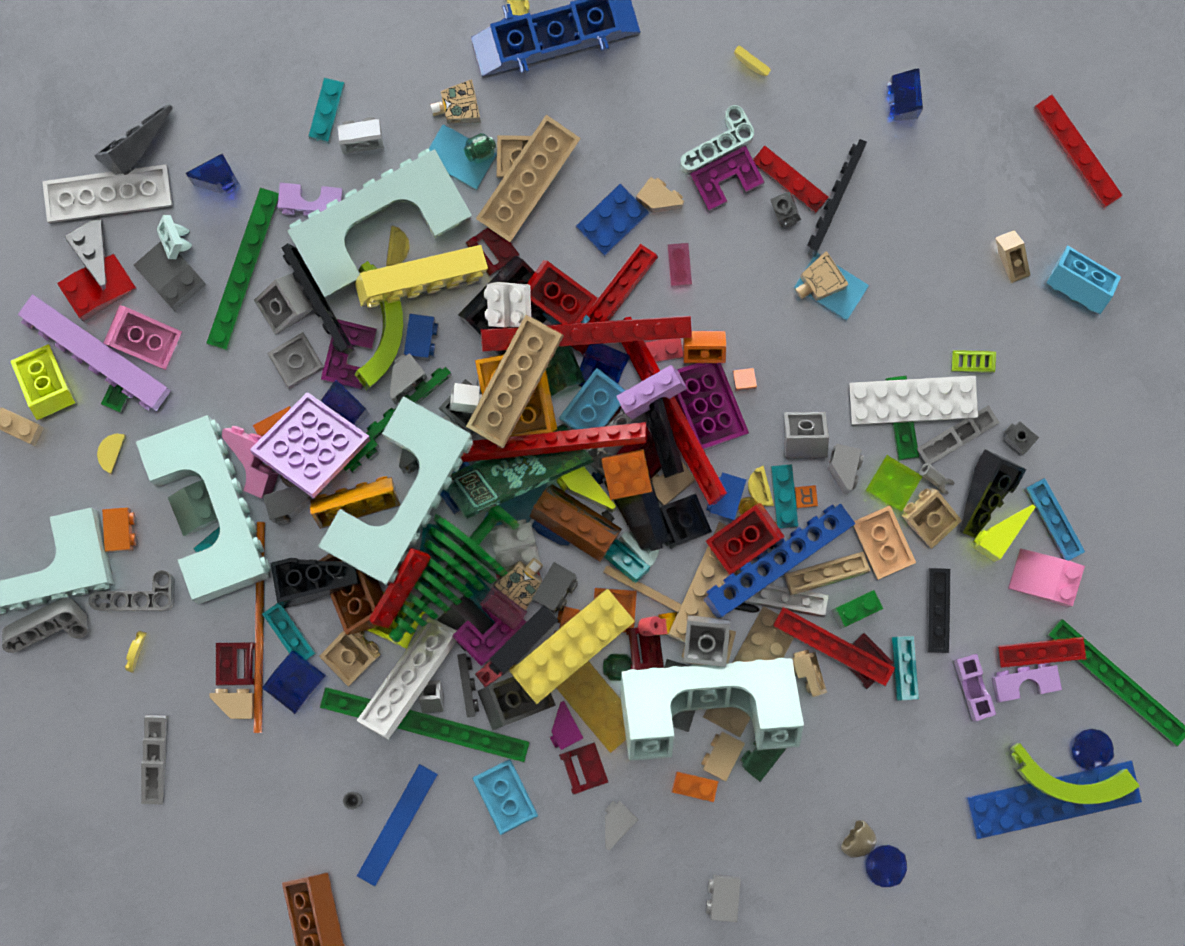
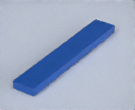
[357,764,438,886]

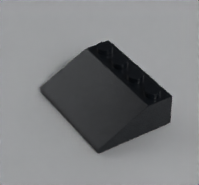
[458,256,547,355]

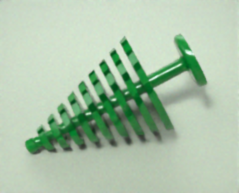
[389,502,520,642]

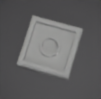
[267,332,324,389]

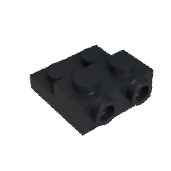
[660,493,712,549]

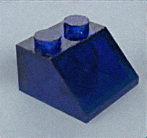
[887,68,923,121]
[186,153,239,193]
[573,343,631,387]
[321,380,369,427]
[262,650,326,714]

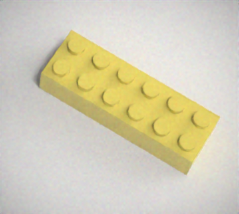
[354,245,488,308]
[509,589,635,704]

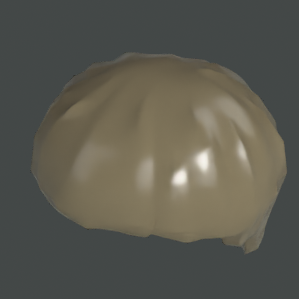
[841,820,877,858]

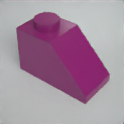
[550,701,583,750]

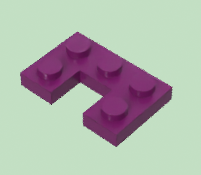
[690,146,764,211]
[321,319,377,390]
[452,592,526,666]

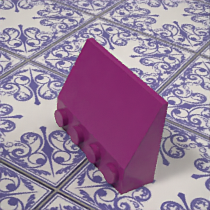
[674,363,749,451]

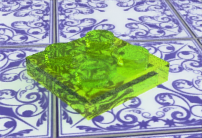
[865,455,923,512]

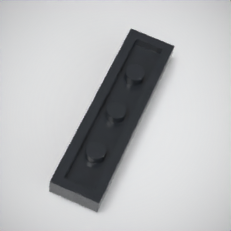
[645,398,684,478]
[927,568,950,653]

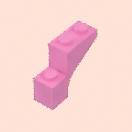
[222,426,278,498]

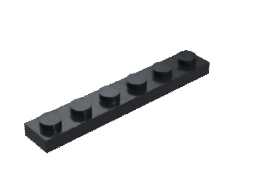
[807,139,867,257]
[281,243,354,354]

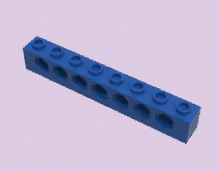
[703,504,855,619]

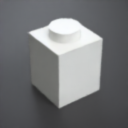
[450,383,482,413]

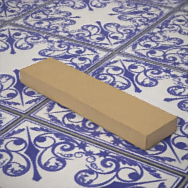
[784,551,870,596]
[603,565,681,612]

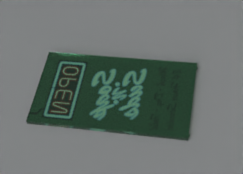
[447,424,594,519]

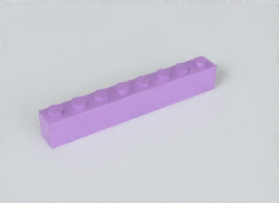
[18,294,171,411]

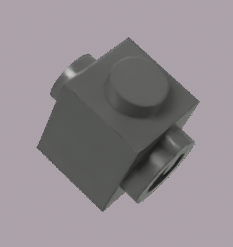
[770,192,801,227]
[1003,421,1039,455]

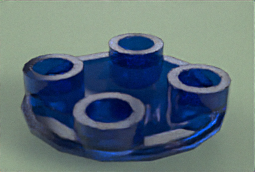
[1071,729,1114,771]
[866,845,907,887]

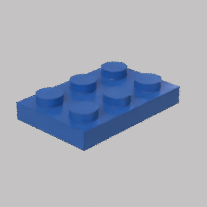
[576,183,649,257]

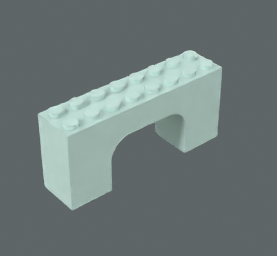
[287,148,472,299]
[318,396,473,586]
[136,415,271,604]
[0,508,115,615]
[620,658,804,761]

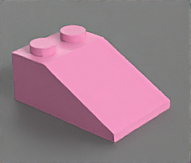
[103,305,182,370]
[1008,549,1085,608]

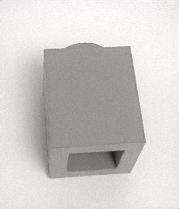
[419,680,444,713]

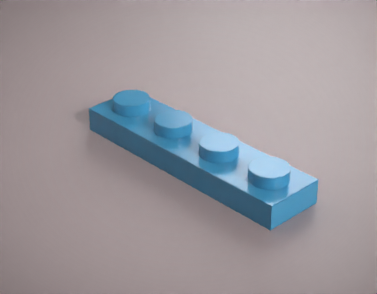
[1025,478,1085,561]

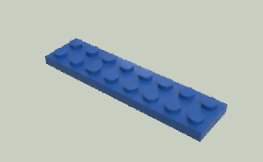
[966,761,1142,839]

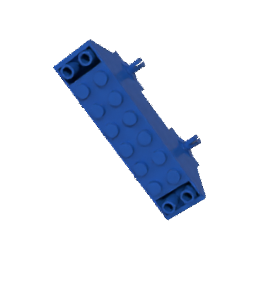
[471,0,641,77]

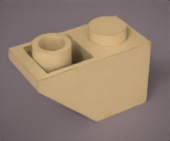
[636,177,684,213]
[209,689,254,719]

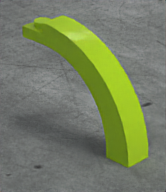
[354,261,403,391]
[1010,743,1140,804]

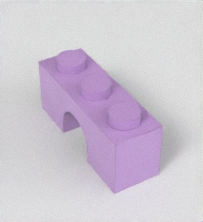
[278,183,343,217]
[617,365,687,420]
[954,654,996,721]
[992,663,1062,703]

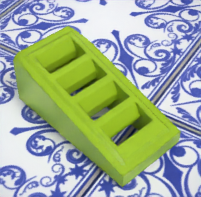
[951,350,996,374]

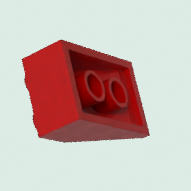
[57,253,136,322]
[526,260,598,324]
[706,502,785,575]

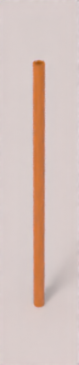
[253,522,265,733]

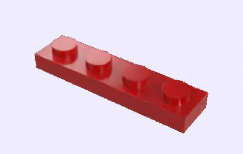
[753,145,829,214]
[369,548,431,629]
[998,637,1086,668]

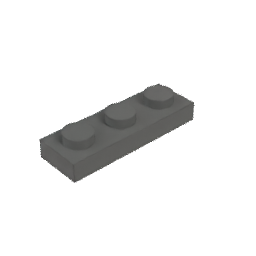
[457,653,479,718]

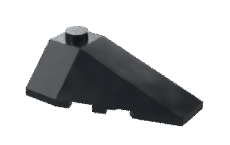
[94,105,173,175]
[960,449,1027,538]
[271,558,359,608]

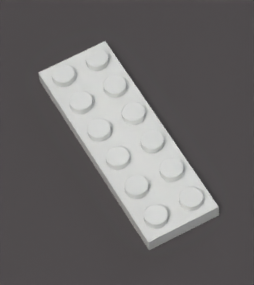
[42,164,172,223]
[849,376,978,425]
[357,617,457,740]

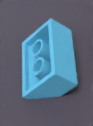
[1046,245,1121,315]

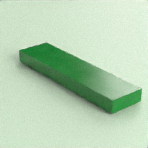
[885,375,919,461]

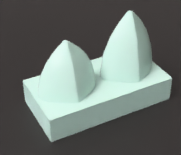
[157,215,192,259]
[618,531,659,567]

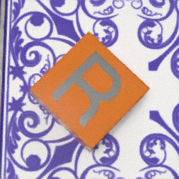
[795,485,818,509]

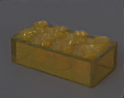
[556,661,626,753]

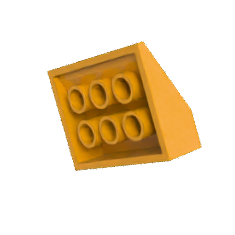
[475,354,557,436]
[310,476,400,529]

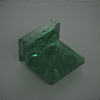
[546,346,585,397]
[740,740,786,782]

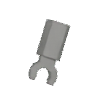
[919,463,955,494]

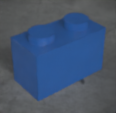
[404,314,439,361]

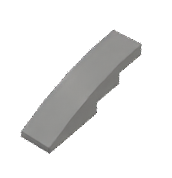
[917,405,1000,465]
[141,715,167,804]

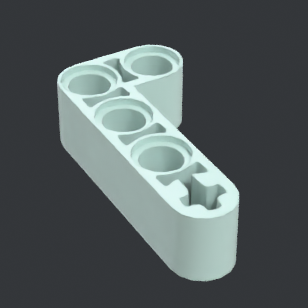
[680,105,754,174]

